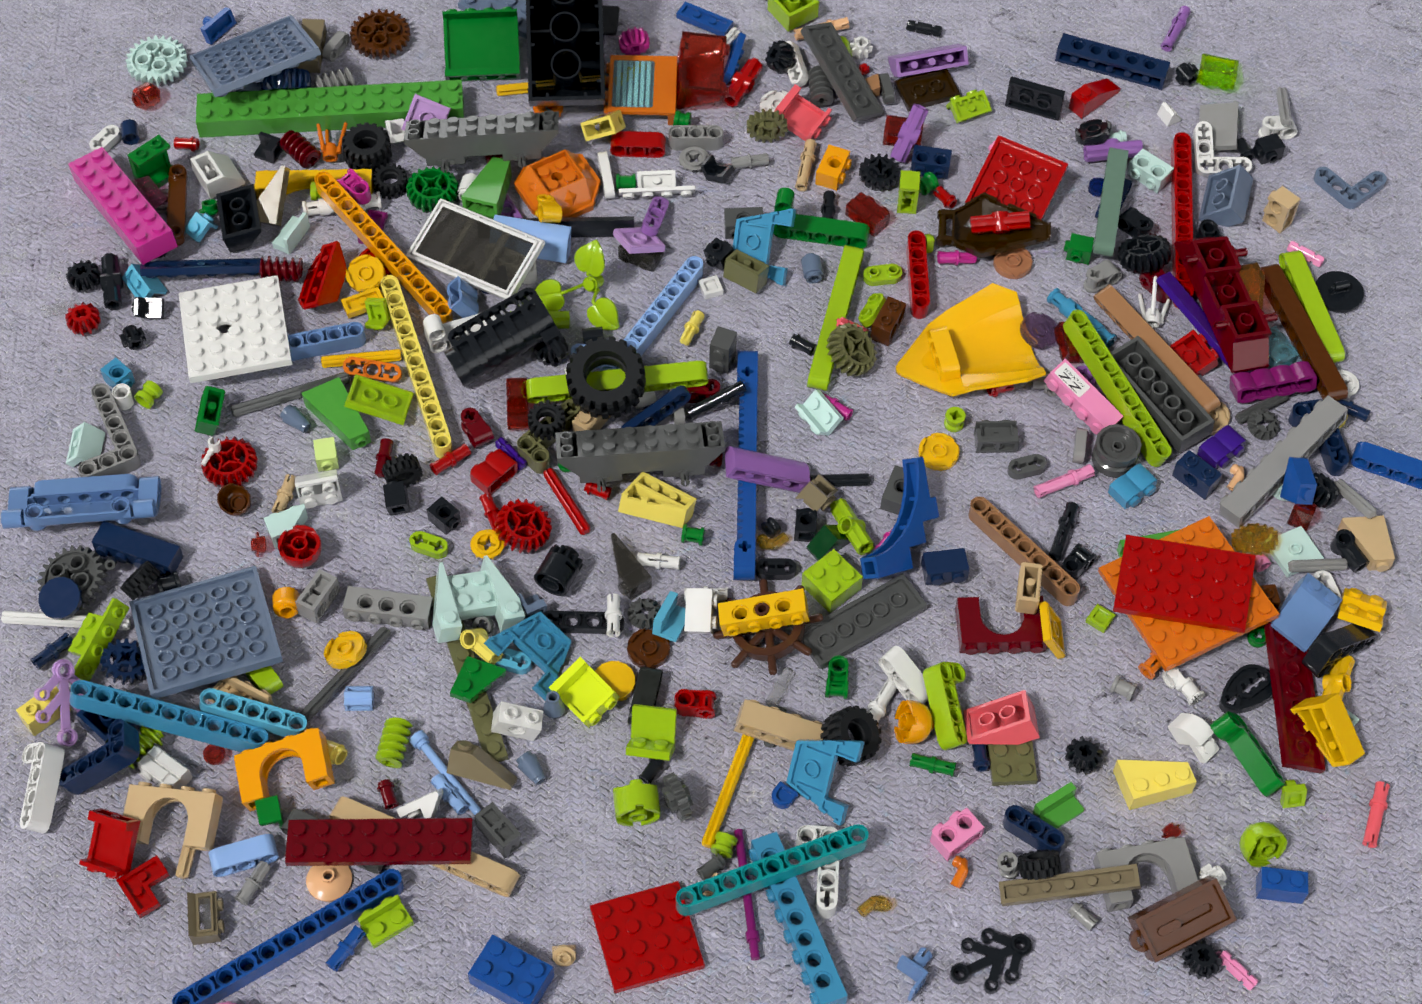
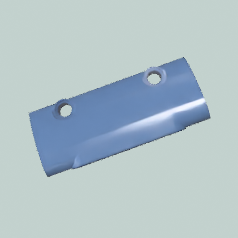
[1,474,161,531]

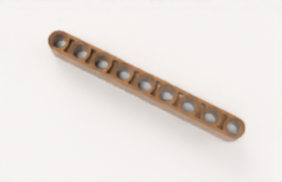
[1093,284,1221,414]

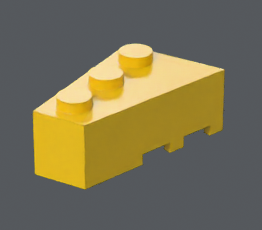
[1290,693,1365,767]

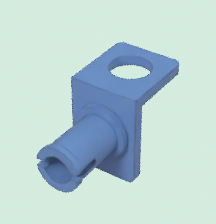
[897,947,932,1002]

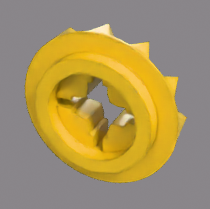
[470,529,504,560]

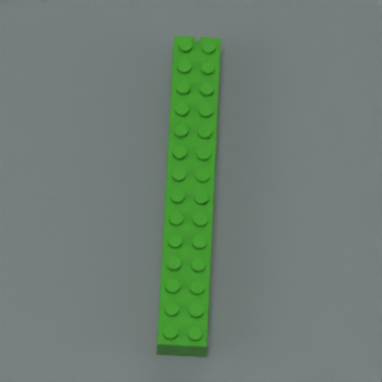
[196,80,464,138]

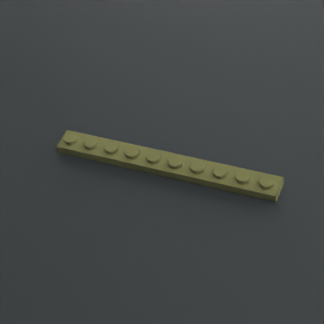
[426,573,508,762]

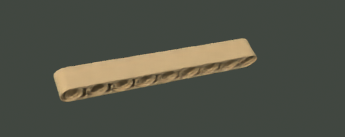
[329,796,520,897]

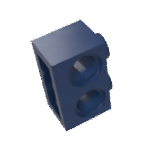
[910,145,952,180]

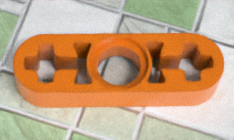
[343,357,402,383]

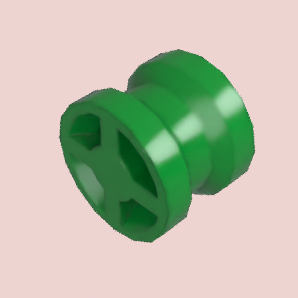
[673,110,692,126]
[919,172,939,196]

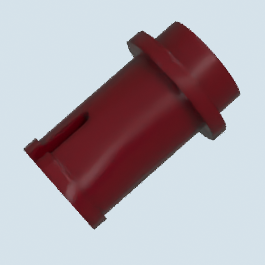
[377,779,399,810]

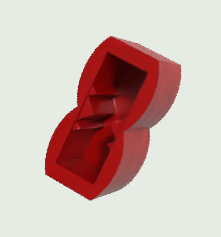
[470,449,518,495]

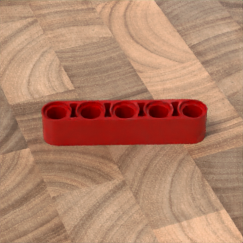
[906,230,930,319]

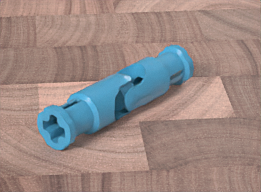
[1047,288,1117,349]

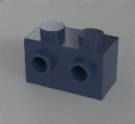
[921,548,970,586]

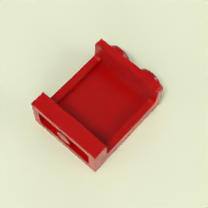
[79,808,141,879]

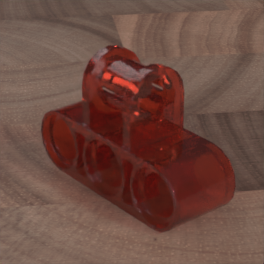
[506,377,529,430]

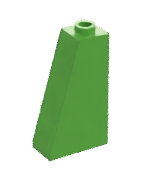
[461,157,512,219]
[302,377,371,450]

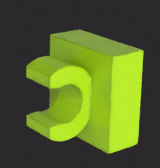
[1280,779,1307,808]

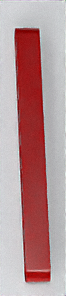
[1171,132,1194,309]

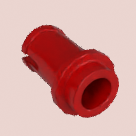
[174,136,200,152]
[933,186,957,209]
[987,384,1014,397]
[584,483,612,500]

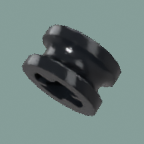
[761,517,781,538]

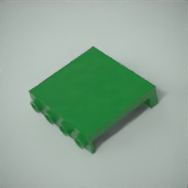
[442,7,520,82]

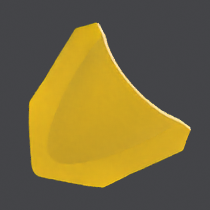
[896,283,1046,397]

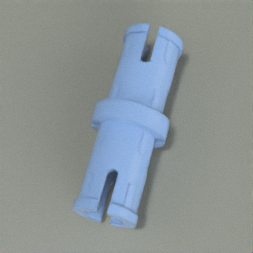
[431,773,469,815]

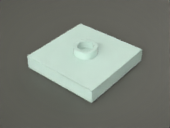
[1264,526,1324,578]

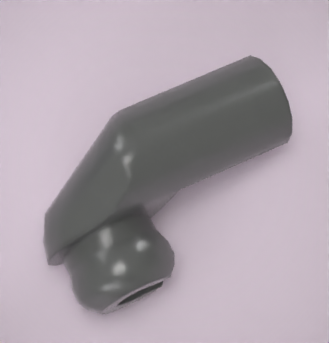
[101,556,117,572]

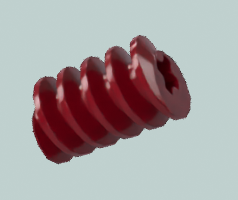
[280,130,321,168]
[260,256,303,282]

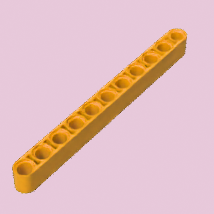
[314,171,453,323]

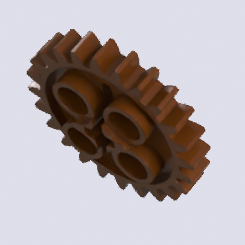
[350,9,411,59]

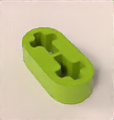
[409,531,449,559]

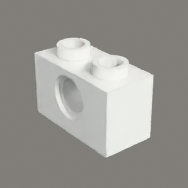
[491,701,543,741]

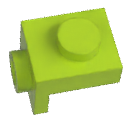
[365,298,391,330]

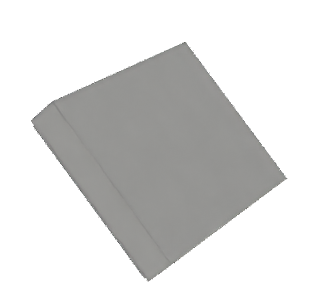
[1199,102,1239,152]

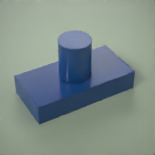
[200,7,236,45]

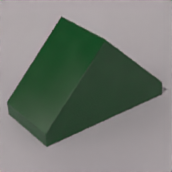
[807,525,850,561]

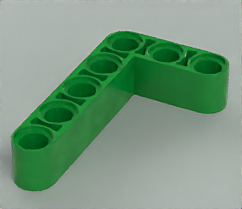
[773,187,870,249]

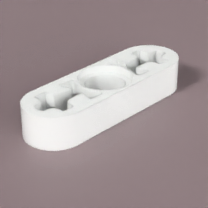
[786,41,809,87]
[597,151,615,199]

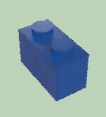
[1256,867,1308,904]

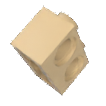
[1262,186,1301,233]

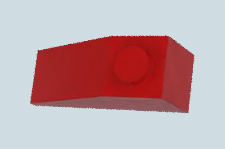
[1069,78,1121,119]

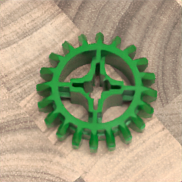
[406,166,458,213]

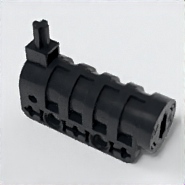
[444,288,569,387]

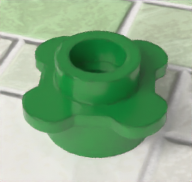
[199,199,218,215]

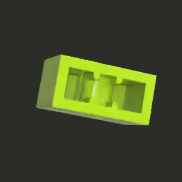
[897,170,920,214]

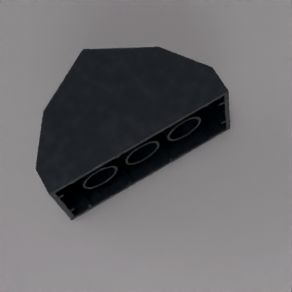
[526,0,605,107]

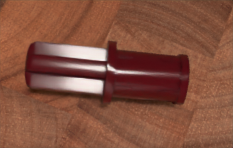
[374,438,394,478]

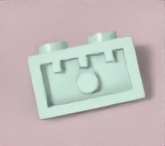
[795,389,844,436]

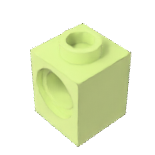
[313,437,339,472]

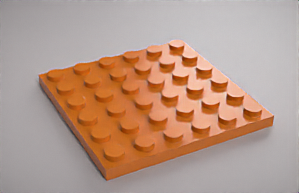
[1098,516,1279,672]

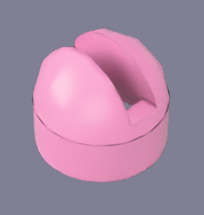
[1254,554,1271,572]

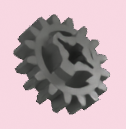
[661,772,693,822]

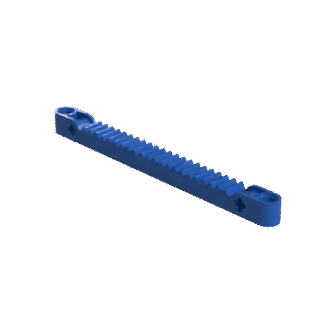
[733,350,758,581]

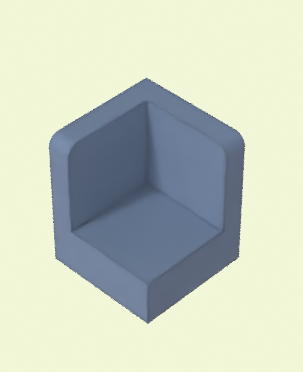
[517,593,547,619]

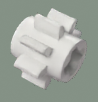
[850,36,873,60]
[1198,863,1227,889]

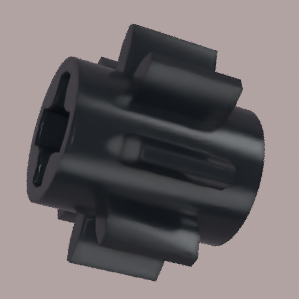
[1175,62,1199,86]
[119,325,146,350]

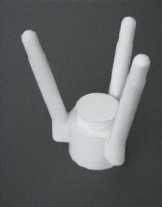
[1138,276,1170,328]

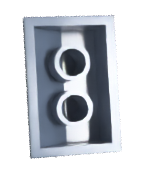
[1199,164,1253,227]

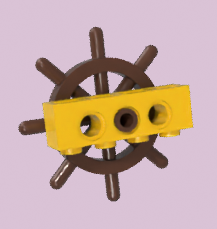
[713,579,823,675]

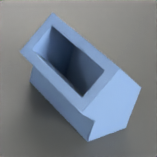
[344,686,374,711]

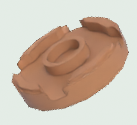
[993,248,1032,279]

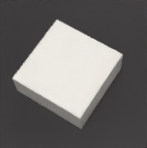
[698,275,723,300]

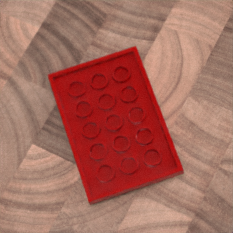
[1113,535,1256,633]

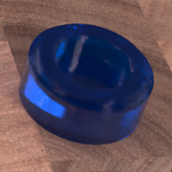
[1088,178,1104,197]

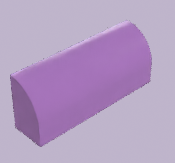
[888,44,969,77]
[725,446,810,493]

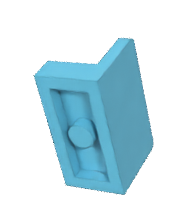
[122,263,168,298]
[652,591,686,642]

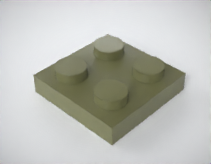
[987,741,1038,786]

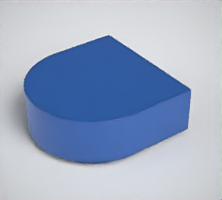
[771,781,799,809]

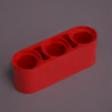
[610,131,666,158]

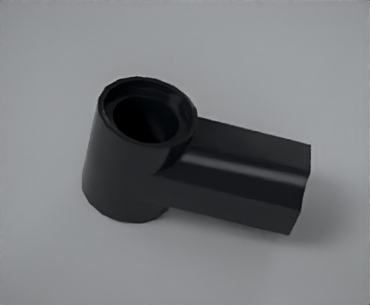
[1330,529,1369,573]

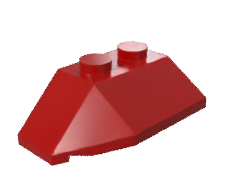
[298,241,347,310]

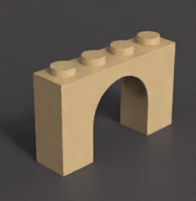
[123,782,223,851]

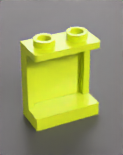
[549,657,620,728]

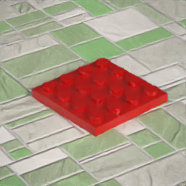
[965,135,1069,220]
[590,881,705,994]

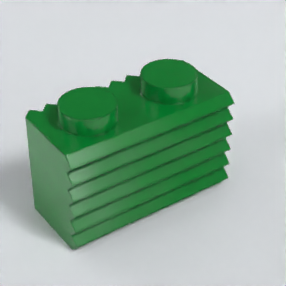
[194,386,226,436]

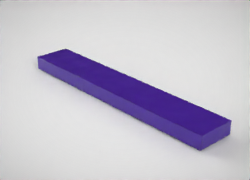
[1156,272,1230,369]

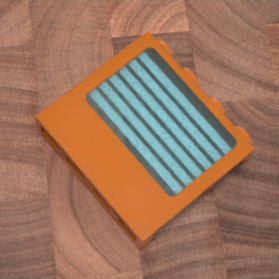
[604,55,677,125]

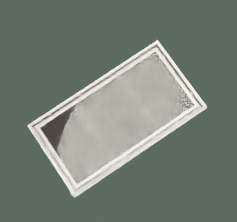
[406,199,546,300]

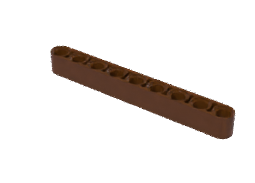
[1256,264,1348,401]

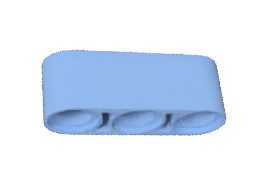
[208,834,279,877]

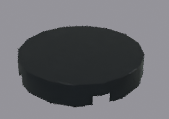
[1075,119,1113,145]

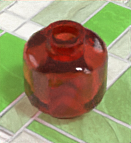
[132,82,161,110]

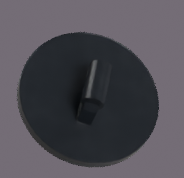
[1315,271,1364,313]

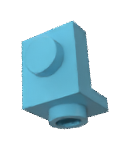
[186,212,219,243]

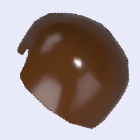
[217,483,251,516]

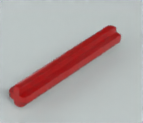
[543,468,590,535]

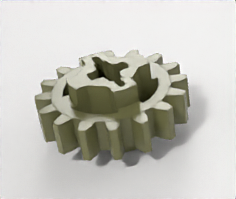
[747,108,787,143]

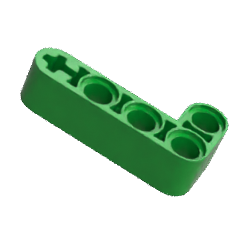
[1210,711,1286,797]

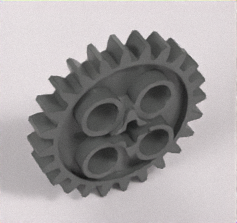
[37,545,107,610]

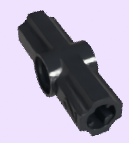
[100,253,124,311]

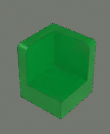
[255,795,284,829]

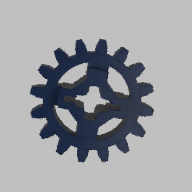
[100,638,146,685]

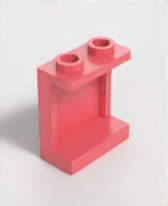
[774,84,832,141]

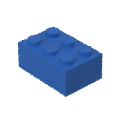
[468,934,554,1004]

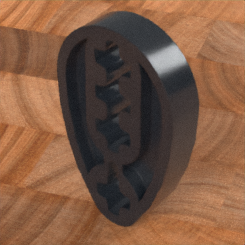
[1219,664,1273,714]

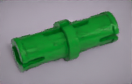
[909,752,956,777]

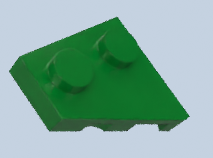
[450,656,507,703]

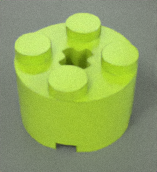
[613,779,660,826]

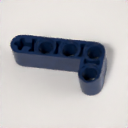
[1288,399,1350,476]
[59,719,140,795]

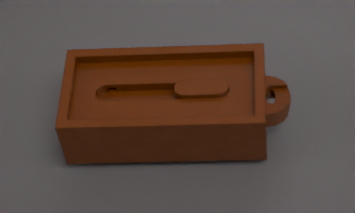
[1127,876,1237,963]

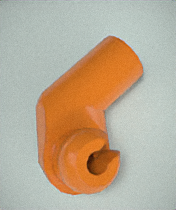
[950,855,968,889]

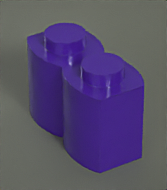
[1197,425,1246,470]

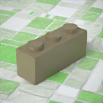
[297,19,327,73]

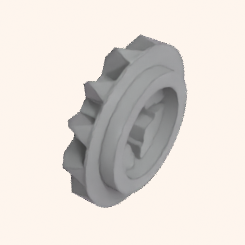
[679,147,709,173]

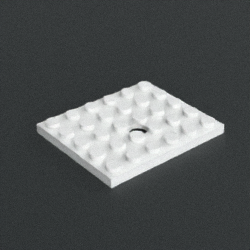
[179,276,292,383]

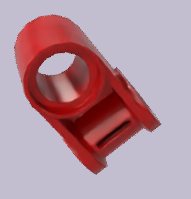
[674,689,717,719]

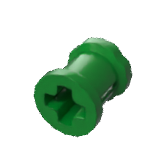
[616,173,636,191]
[681,524,705,546]

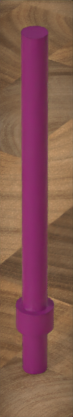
[734,829,760,961]

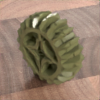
[826,323,877,377]

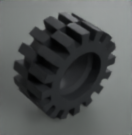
[372,163,408,200]
[528,400,566,440]
[382,453,423,488]
[120,561,161,600]
[1018,849,1062,880]

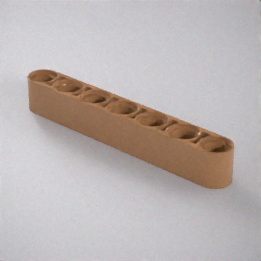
[968,496,1080,606]

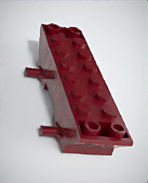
[1174,236,1278,373]

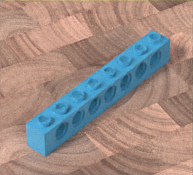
[748,831,848,1004]

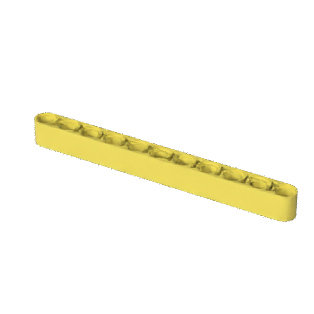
[381,275,453,458]

